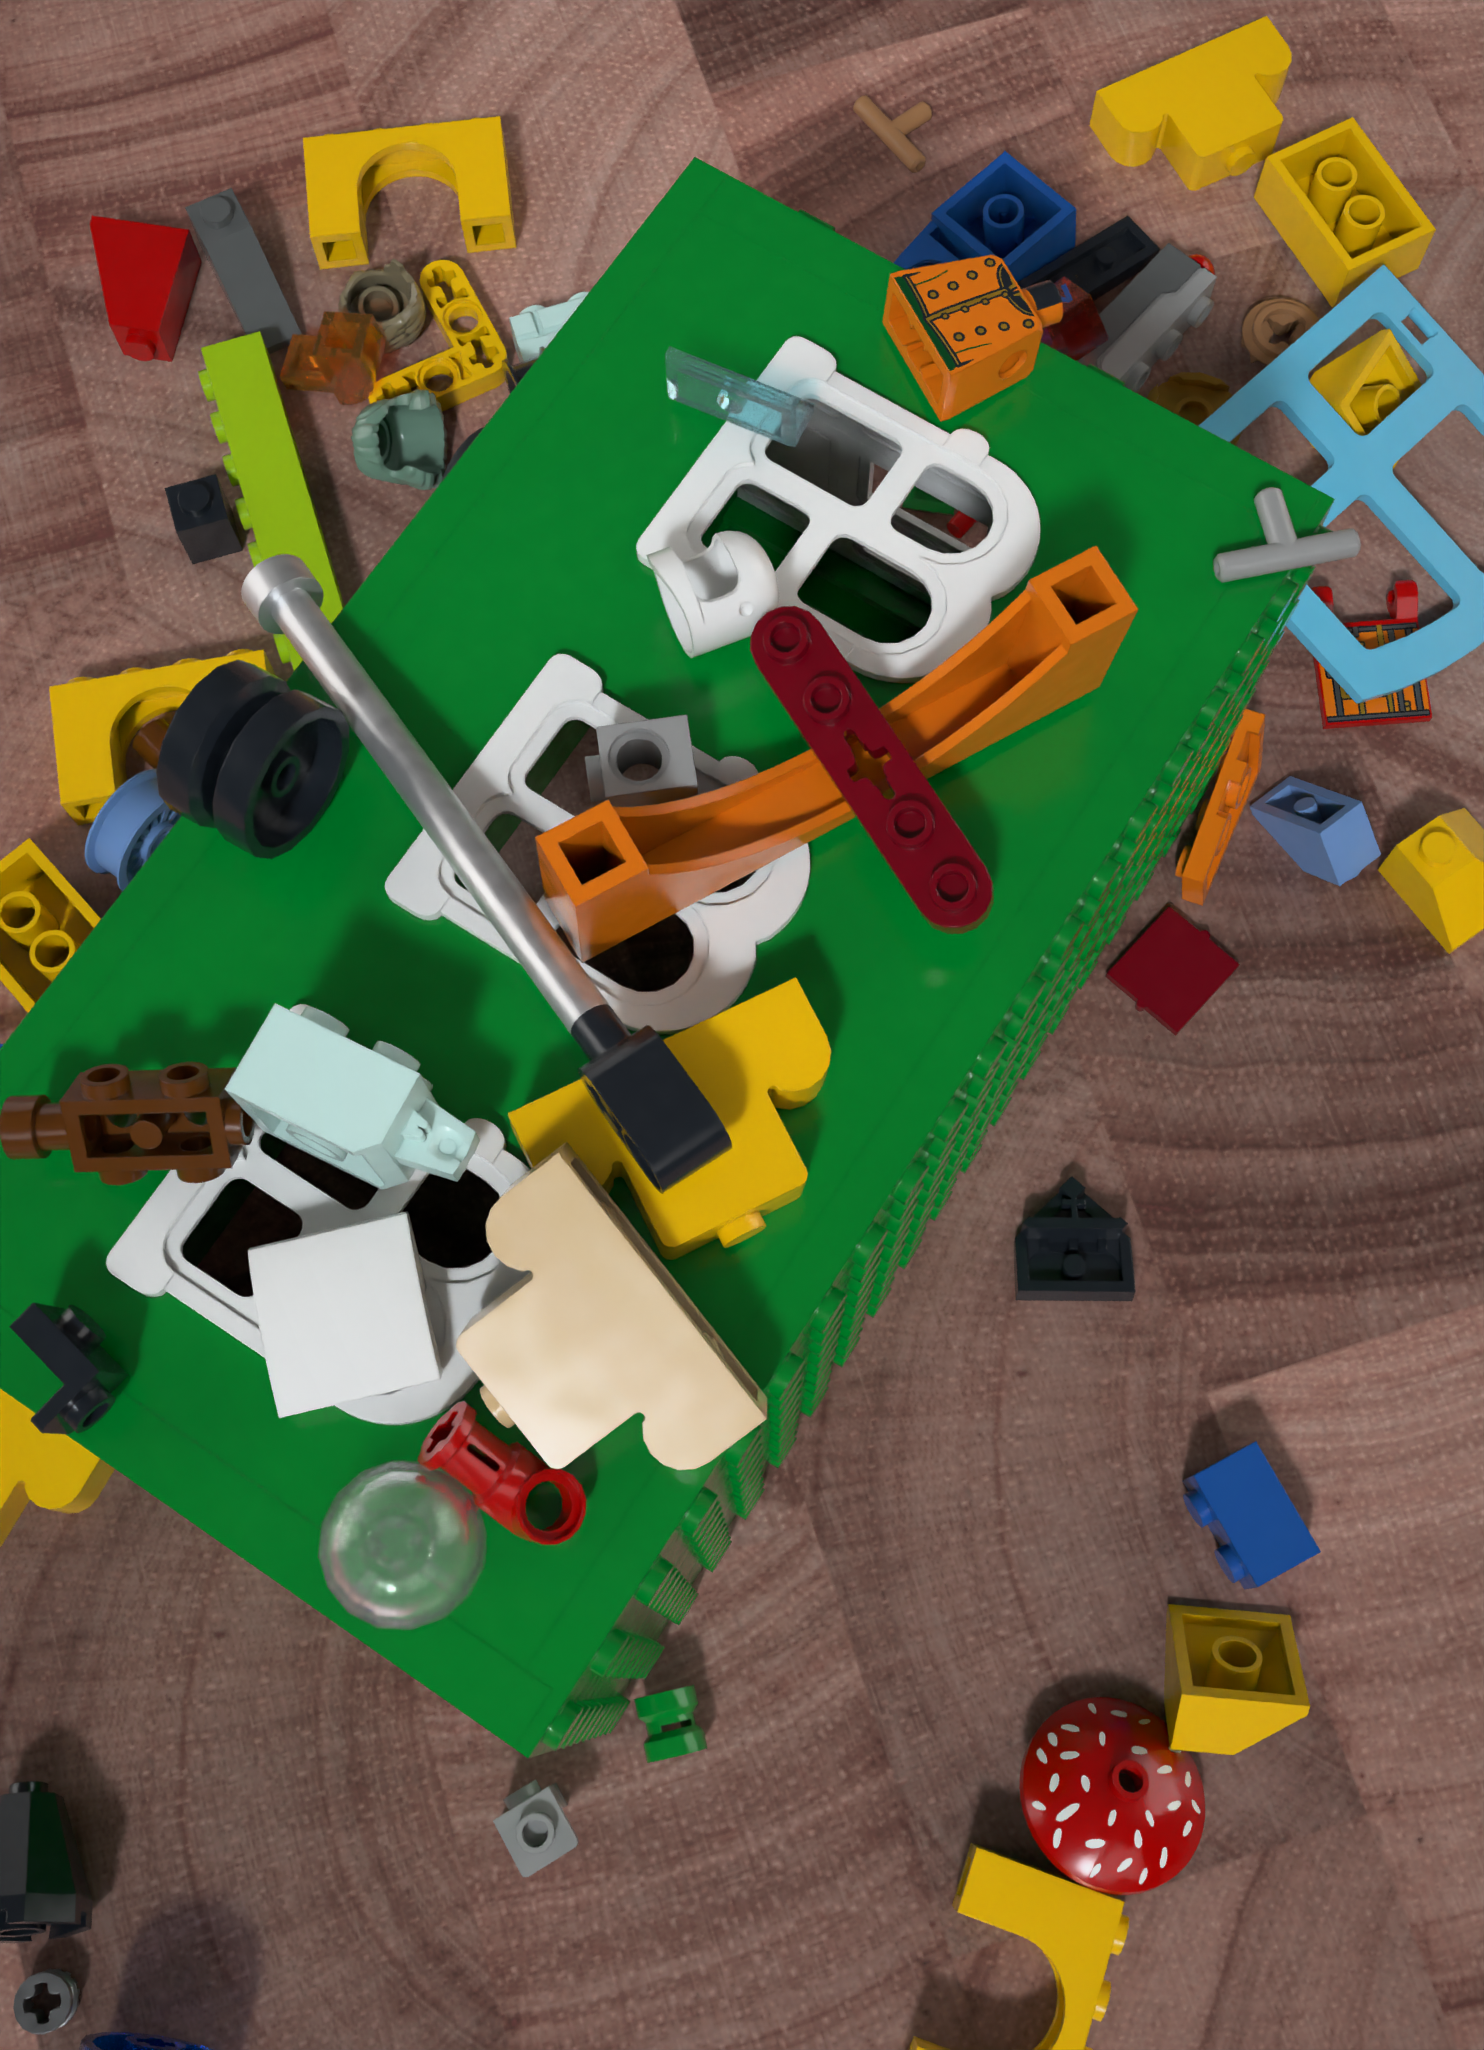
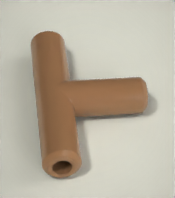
[853,95,932,173]

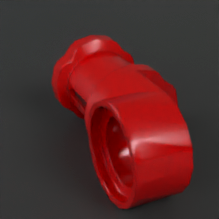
[417,1401,586,1545]

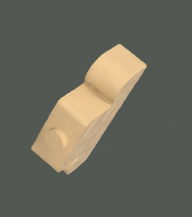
[456,1142,767,1470]

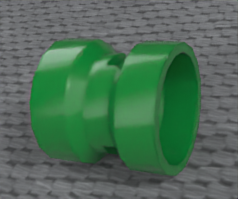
[634,1685,707,1763]

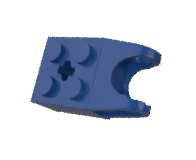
[894,151,1076,282]

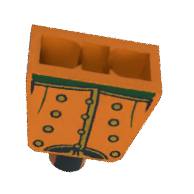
[882,255,1063,422]

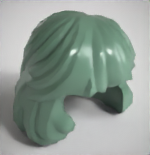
[351,389,448,490]

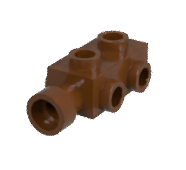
[0,1062,255,1185]

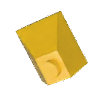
[1309,329,1422,469]
[1378,808,1484,954]
[1164,1604,1310,1755]

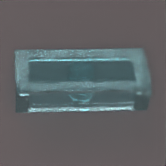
[665,346,814,447]

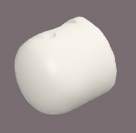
[646,531,779,658]

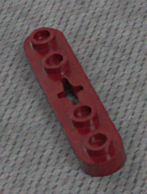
[750,606,994,934]

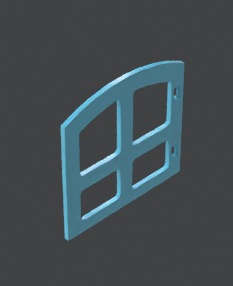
[1199,264,1484,704]

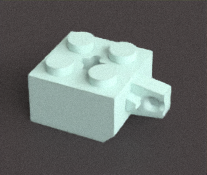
[225,1003,480,1190]

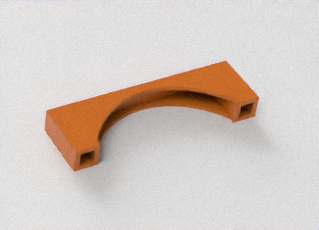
[535,546,1138,963]

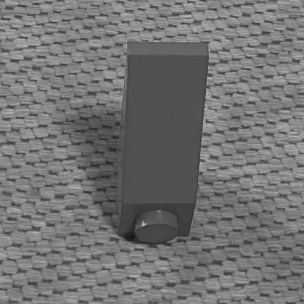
[185,188,304,354]

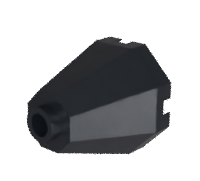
[0,1781,93,1943]

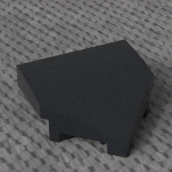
[1013,1176,1136,1301]

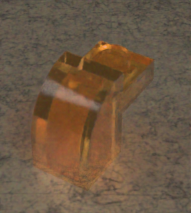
[280,311,386,405]

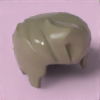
[338,258,426,355]

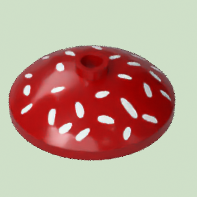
[1019,1697,1205,1895]

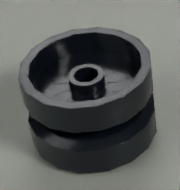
[156,660,349,859]

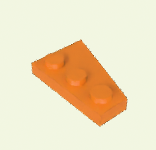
[1175,709,1265,906]

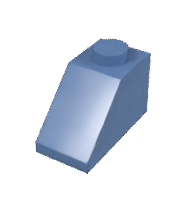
[1249,776,1381,886]

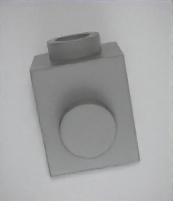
[493,1779,579,1877]

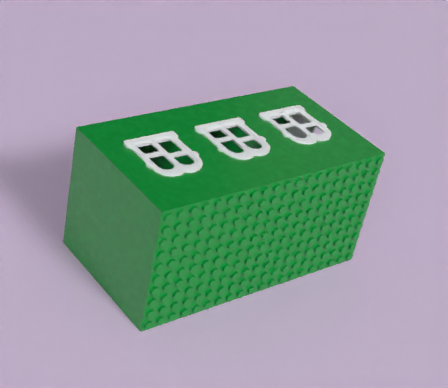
[0,157,1335,1758]

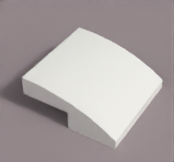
[248,1211,443,1418]

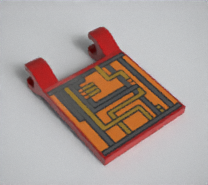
[1311,580,1432,729]

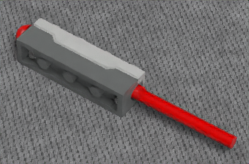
[946,243,1217,539]

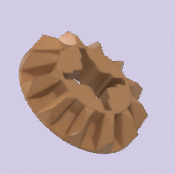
[1241,299,1319,366]

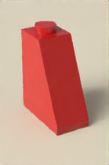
[89,215,202,362]

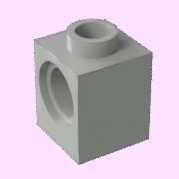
[585,715,698,807]

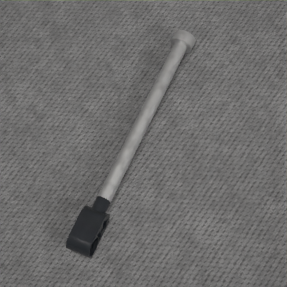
[241,554,732,1194]

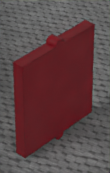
[1105,906,1240,1036]

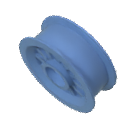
[85,769,181,892]

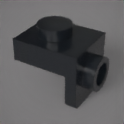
[9,1302,128,1434]

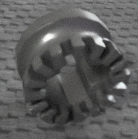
[13,1968,81,2035]

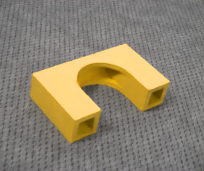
[303,116,516,270]
[49,649,276,825]
[909,1843,1129,2050]

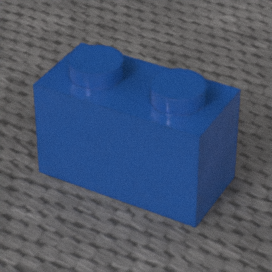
[1182,1441,1321,1590]

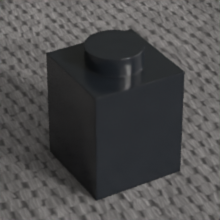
[165,474,243,564]

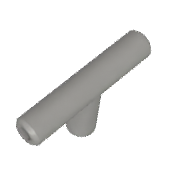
[1213,487,1361,583]

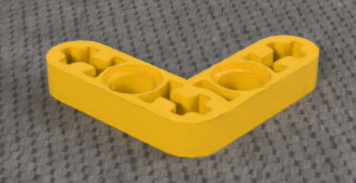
[368,260,508,411]

